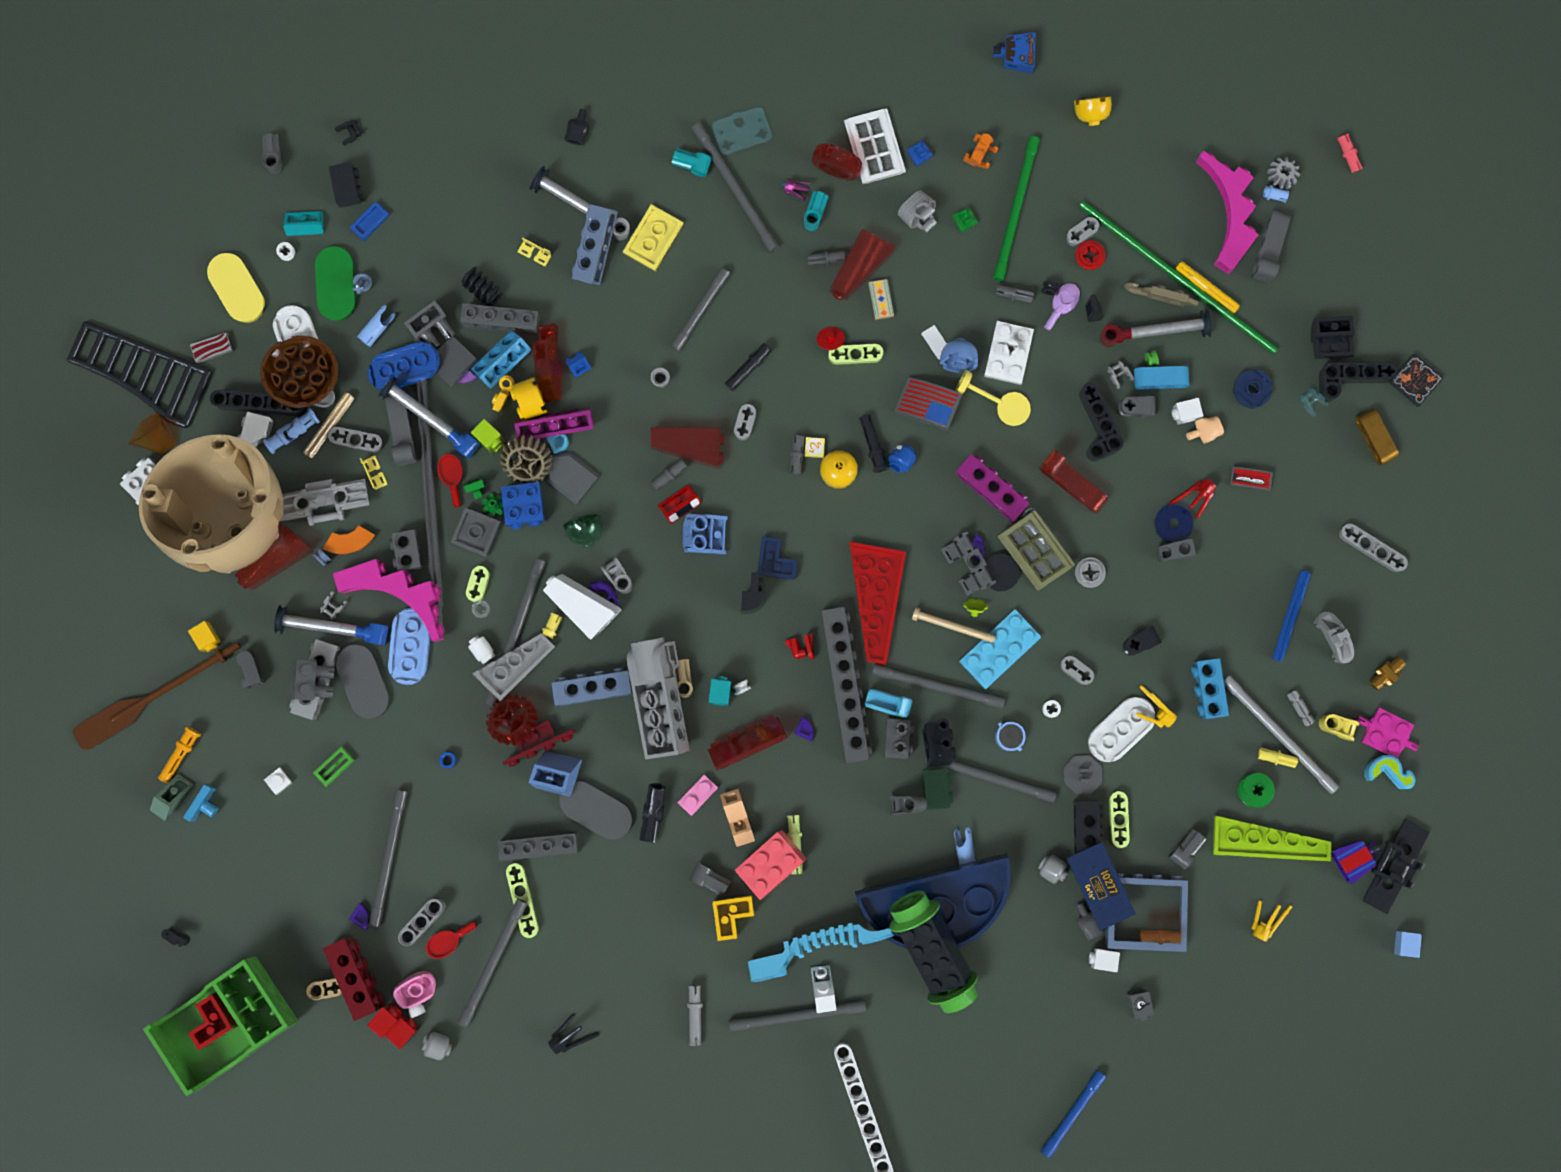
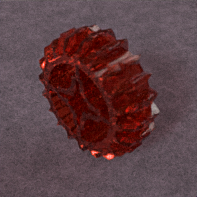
[812,143,862,181]
[485,694,538,746]

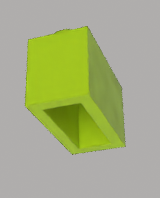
[471,419,505,455]

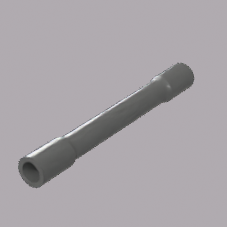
[670,268,730,352]

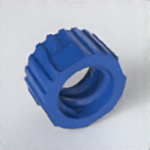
[439,752,457,769]

